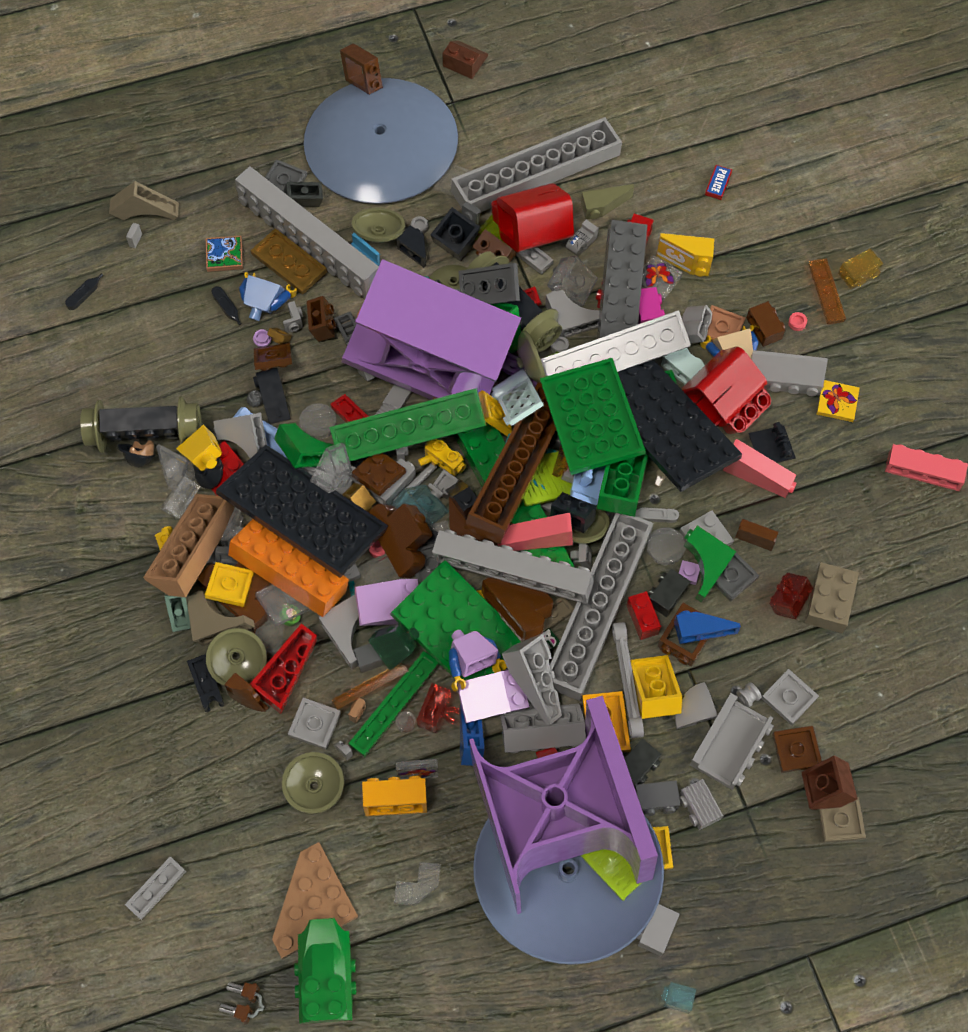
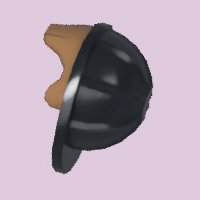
[117,440,155,468]

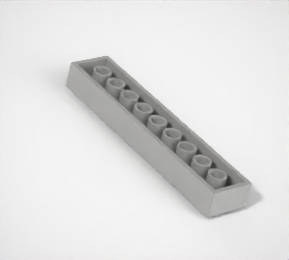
[451,117,622,212]
[235,166,379,298]
[550,513,654,701]

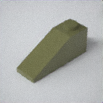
[581,184,634,219]

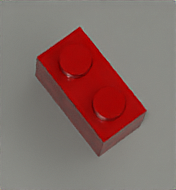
[626,591,661,640]

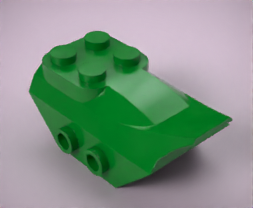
[294,918,357,1024]

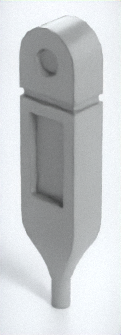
[635,508,679,523]

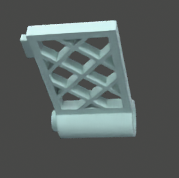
[491,369,544,426]

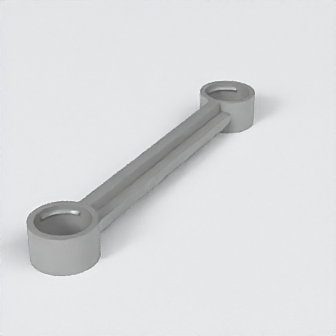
[612,622,644,738]

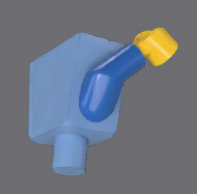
[239,272,297,321]

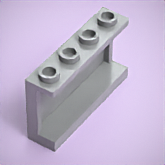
[690,693,774,790]

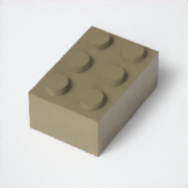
[804,562,859,634]

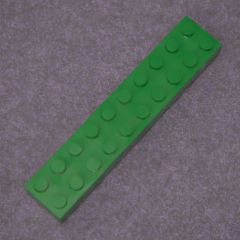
[453,422,575,567]

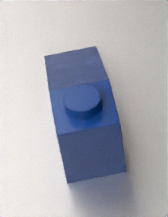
[674,611,741,644]
[460,704,484,766]

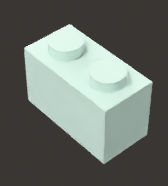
[661,348,705,385]

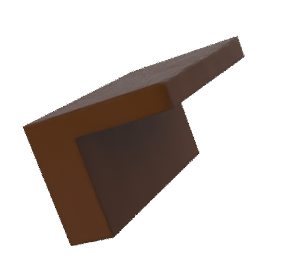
[735,519,778,551]

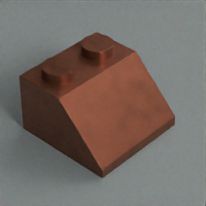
[442,41,488,79]
[801,755,858,810]

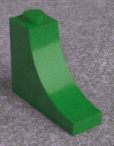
[274,423,339,468]
[684,525,736,603]

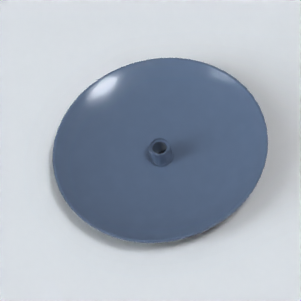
[304,78,458,204]
[473,815,664,965]

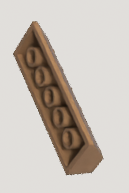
[143,494,236,598]

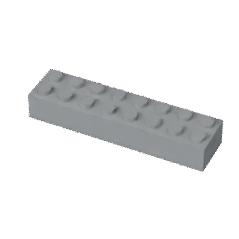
[432,529,594,604]

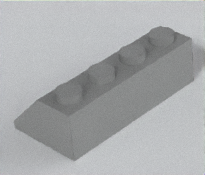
[751,350,828,396]
[500,703,586,753]

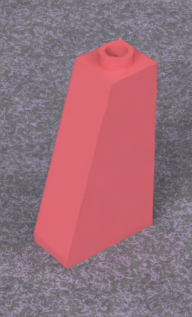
[723,439,797,498]
[498,513,573,551]

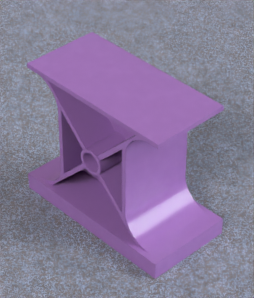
[341,259,521,400]
[469,696,658,914]

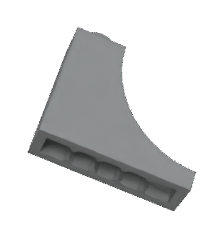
[545,290,599,338]
[213,413,267,458]
[342,458,416,505]
[318,594,360,670]

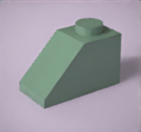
[164,593,191,632]

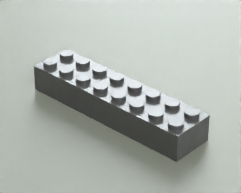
[597,220,647,339]

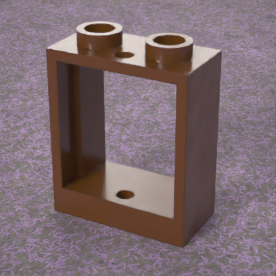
[340,43,383,95]
[657,603,708,667]

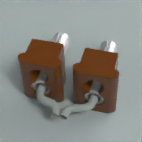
[219,982,265,1025]

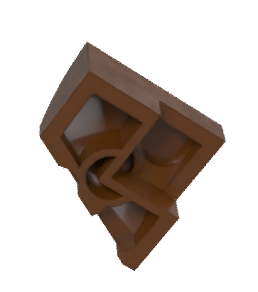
[224,673,269,712]

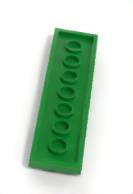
[330,388,486,464]

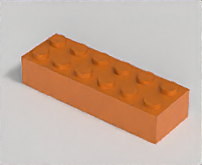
[228,519,349,617]

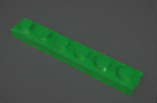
[348,651,439,757]

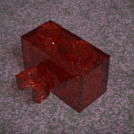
[769,572,813,620]
[417,683,460,733]

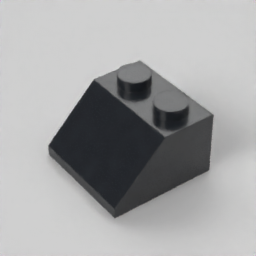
[430,207,480,261]

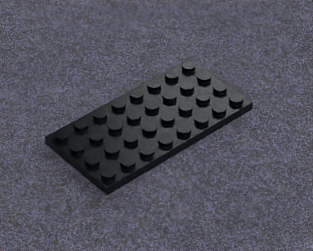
[618,360,742,492]
[216,445,388,578]

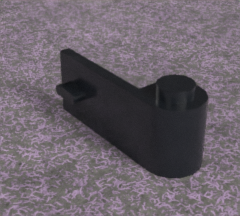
[253,367,291,424]

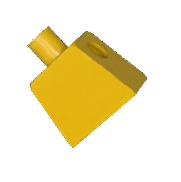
[176,424,222,471]

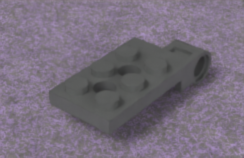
[454,263,520,305]

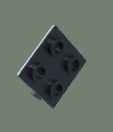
[748,422,796,463]

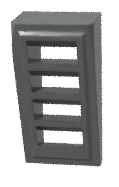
[334,312,356,346]

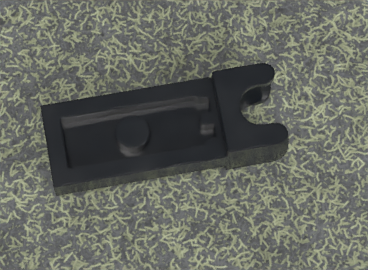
[187,654,225,713]

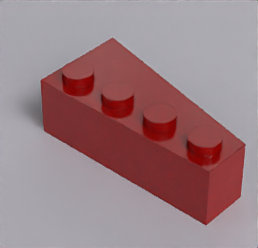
[250,623,317,714]

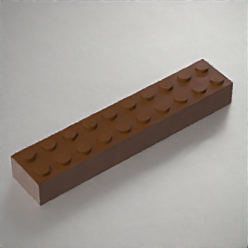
[464,383,557,544]

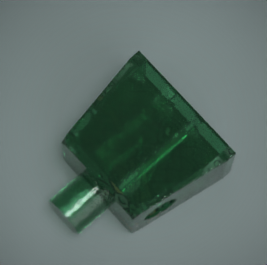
[368,623,419,670]

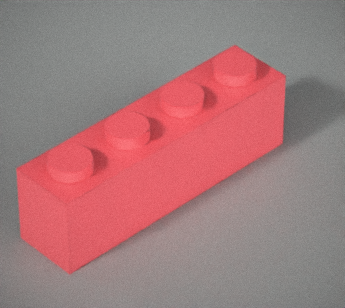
[885,444,968,491]

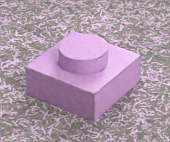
[679,560,700,585]

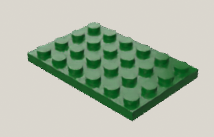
[540,358,646,475]
[390,560,521,681]

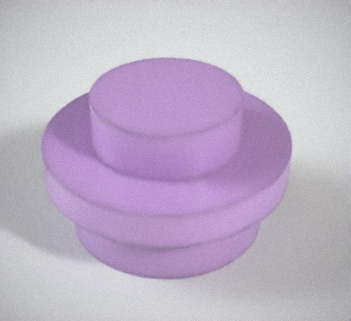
[253,329,272,347]

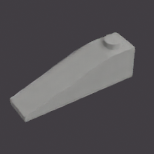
[502,634,562,725]

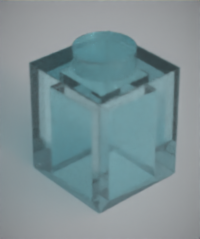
[661,982,696,1013]

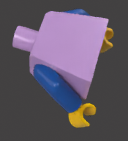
[449,630,507,692]

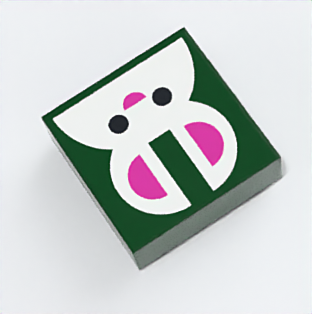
[543,628,560,652]

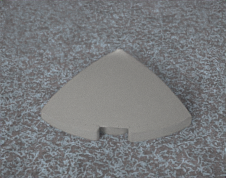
[675,682,718,729]

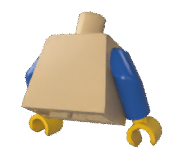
[700,325,759,358]

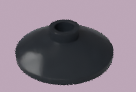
[193,457,223,489]

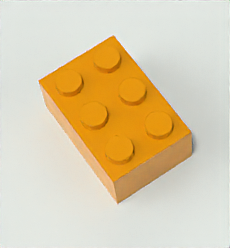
[362,776,427,816]

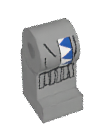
[566,219,599,256]

